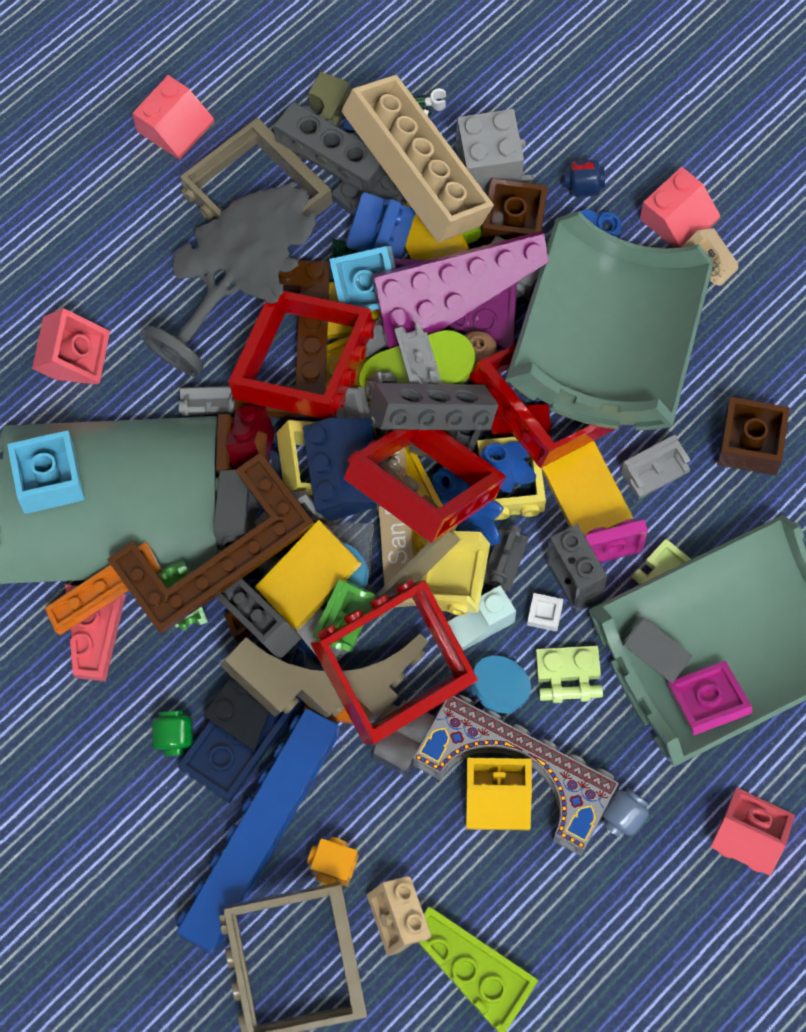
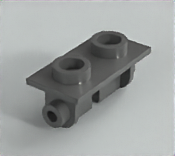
[483,526,529,592]

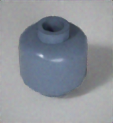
[602,788,649,837]

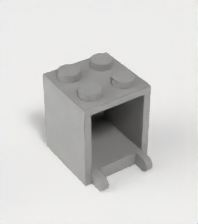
[455,109,533,196]

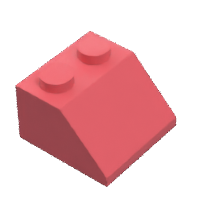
[132,75,215,160]
[640,167,720,248]
[32,308,110,384]
[711,787,795,876]

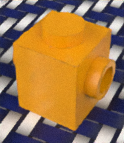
[307,837,359,887]

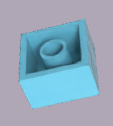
[329,246,396,311]
[7,430,85,514]

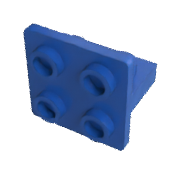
[345,192,415,259]

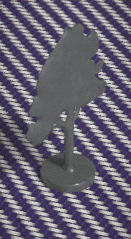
[141,182,315,377]

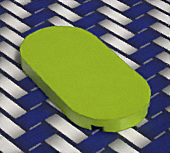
[359,330,476,402]

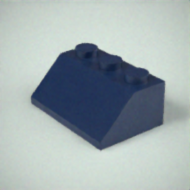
[303,418,380,521]

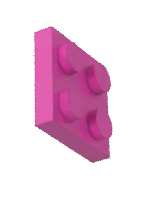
[585,519,648,563]
[668,660,752,736]

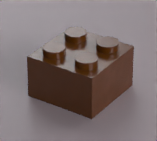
[482,178,548,245]
[717,397,790,476]

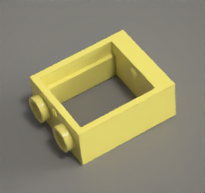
[276,420,315,500]
[477,437,546,520]

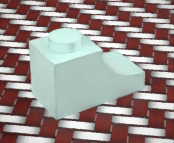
[448,586,516,651]

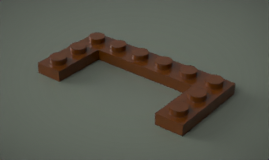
[234,261,330,418]
[107,452,314,635]

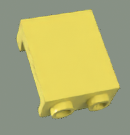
[411,531,490,616]

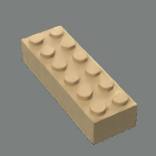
[341,74,494,243]

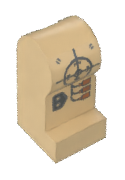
[682,228,738,286]

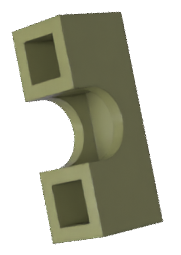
[292,71,351,160]

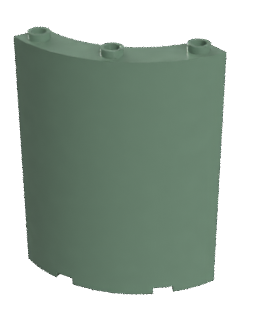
[506,211,714,430]
[0,416,221,584]
[589,515,806,767]

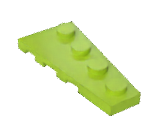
[418,907,539,1032]

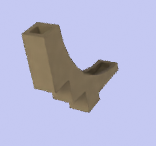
[220,634,429,722]

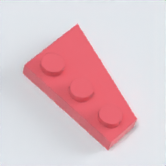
[65,584,126,682]

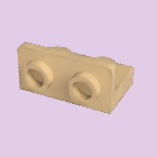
[367,876,431,957]

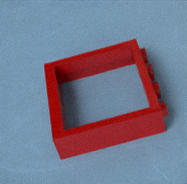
[228,291,376,419]
[469,344,620,468]
[343,429,506,543]
[310,579,478,744]

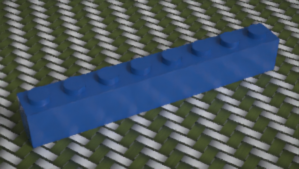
[176,708,341,956]

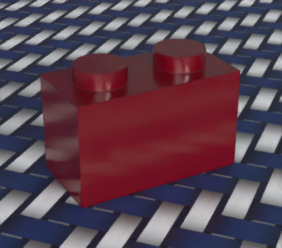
[226,406,275,470]

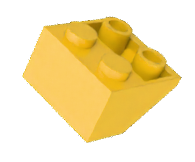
[466,758,532,831]

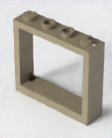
[180,117,332,221]
[304,456,460,618]
[219,882,367,1032]

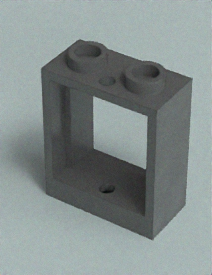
[213,470,260,551]
[546,524,608,614]

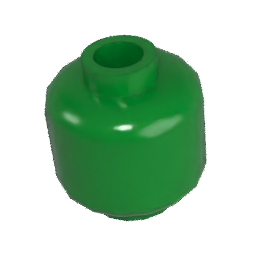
[151,710,193,756]

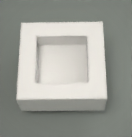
[527,593,564,631]

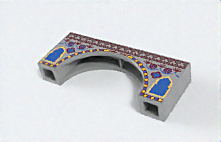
[413,695,619,856]

